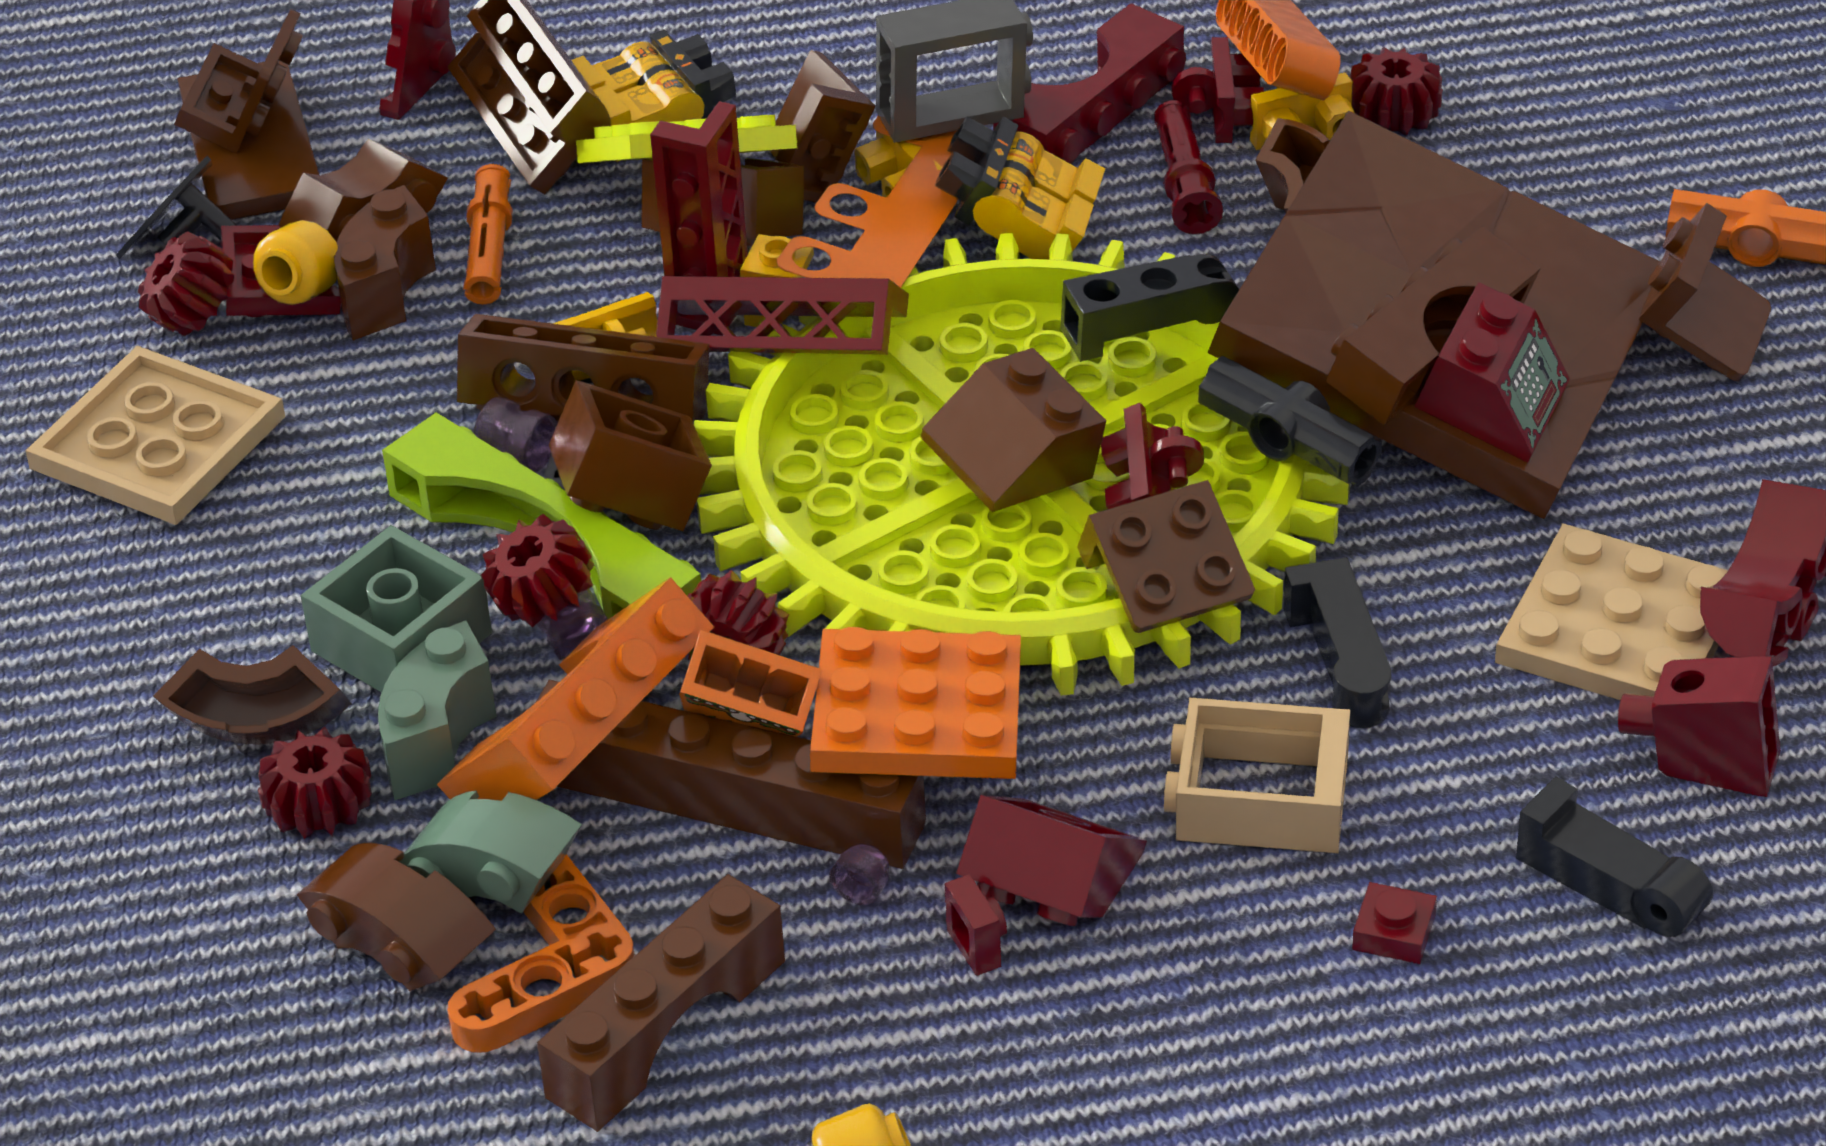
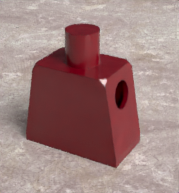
[1618,656,1781,797]

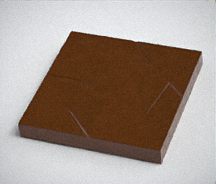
[1207,111,1660,519]

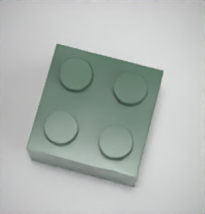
[300,525,492,693]

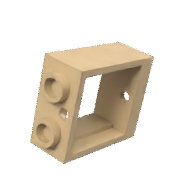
[1164,698,1350,853]

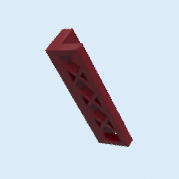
[650,101,748,336]
[656,276,909,355]

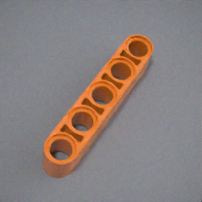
[1216,0,1340,101]

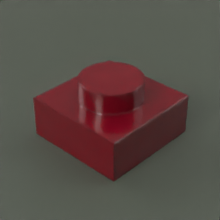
[944,874,1007,976]
[1352,882,1437,964]

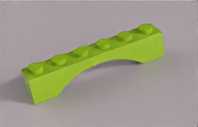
[382,412,702,621]

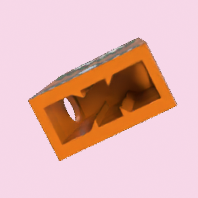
[679,630,822,737]

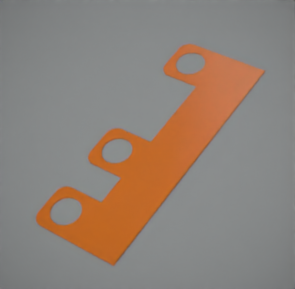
[777,115,959,287]

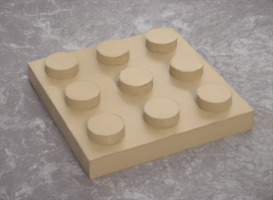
[25,346,285,525]
[1495,523,1728,700]

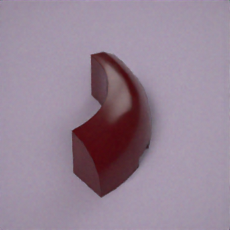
[1700,479,1826,666]

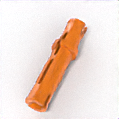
[463,164,513,305]

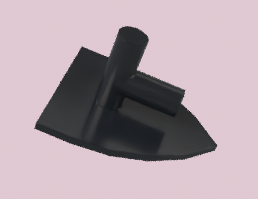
[116,156,237,259]

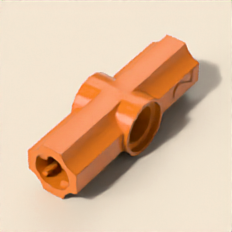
[1665,189,1826,267]

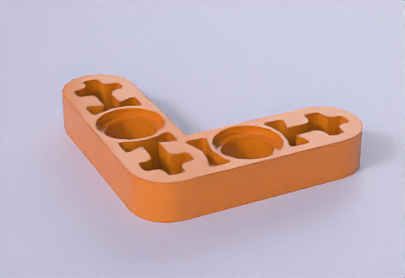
[447,854,635,1053]

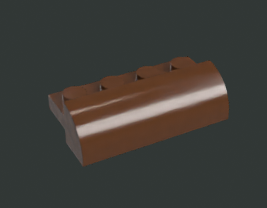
[447,0,611,195]

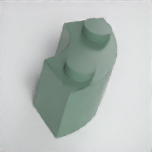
[378,620,497,800]
[399,791,582,913]

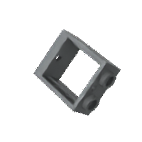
[876,0,1033,143]

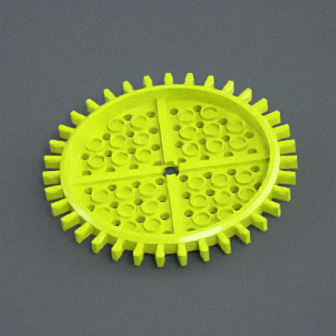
[694,233,1350,696]

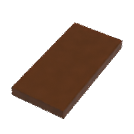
[177,61,319,220]

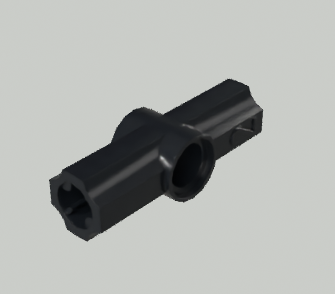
[1198,356,1382,487]

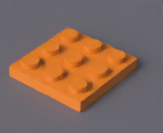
[810,627,1021,779]

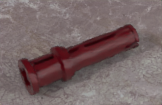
[1154,100,1224,234]

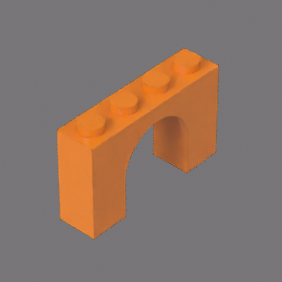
[437,577,714,801]

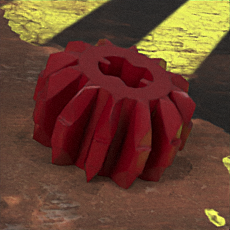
[1349,47,1443,136]
[138,231,235,337]
[480,514,595,628]
[687,570,789,660]
[258,727,372,840]

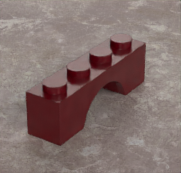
[993,3,1186,163]

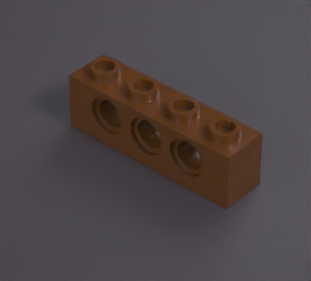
[457,314,710,424]

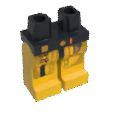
[572,29,736,162]
[935,116,1105,259]

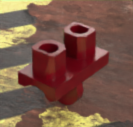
[1172,37,1264,143]
[1101,403,1204,510]

